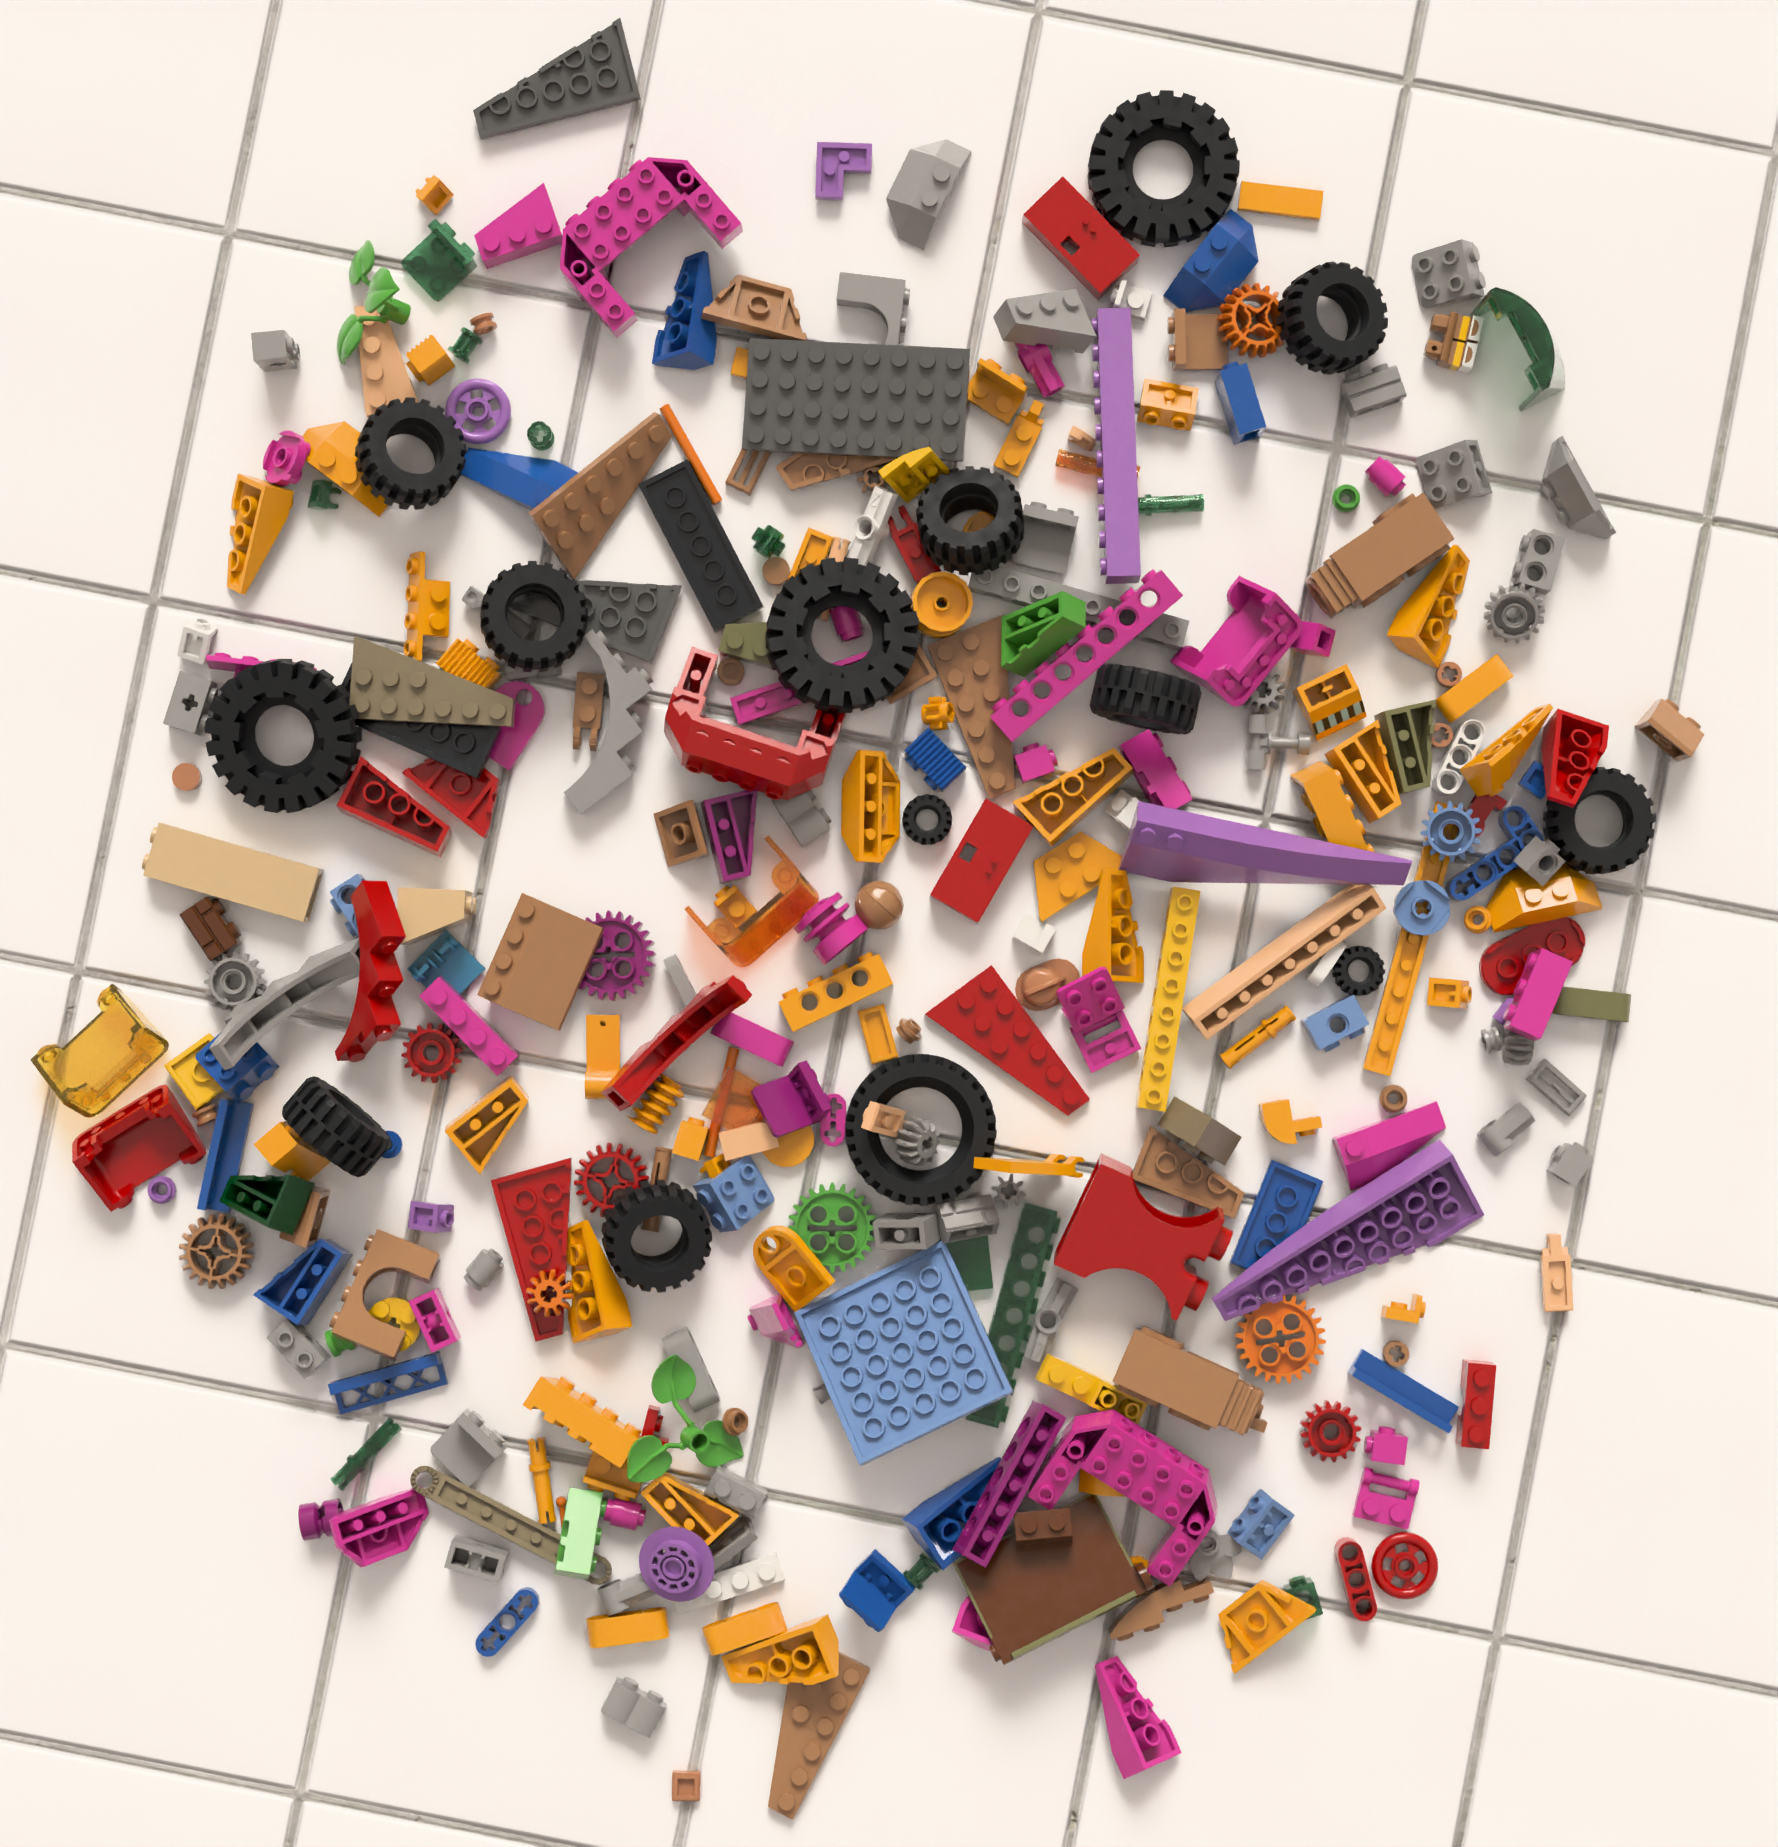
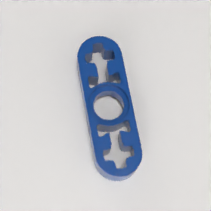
[475,1587,540,1657]

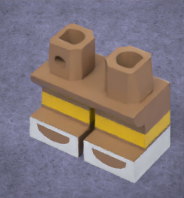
[1423,311,1484,374]

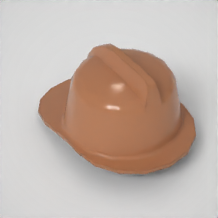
[1015,958,1080,1011]

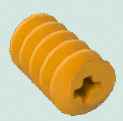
[627,1073,685,1134]

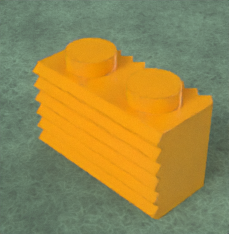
[406,335,455,386]
[436,638,502,689]

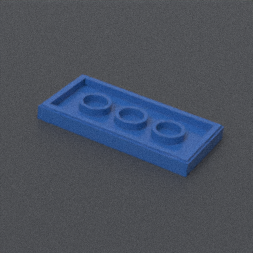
[1229,1160,1323,1270]

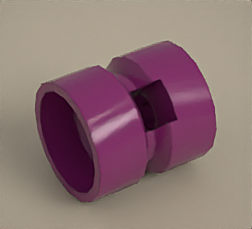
[298,1498,344,1541]

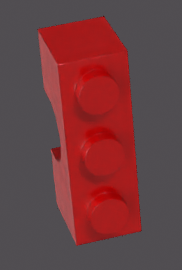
[1455,1359,1497,1449]

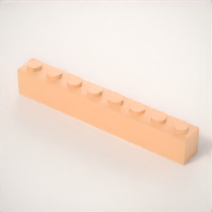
[1182,885,1386,1040]

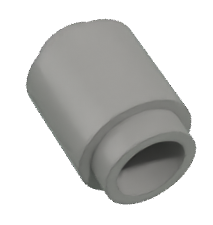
[463,1248,504,1291]

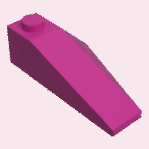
[1095,1656,1182,1779]

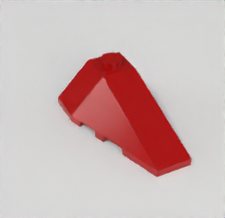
[1541,709,1609,808]

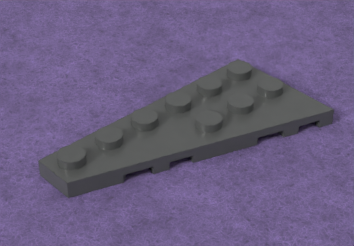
[473,18,641,140]
[509,580,682,664]

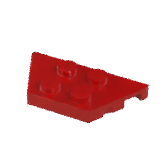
[402,758,500,839]

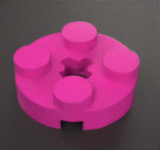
[263,430,311,487]

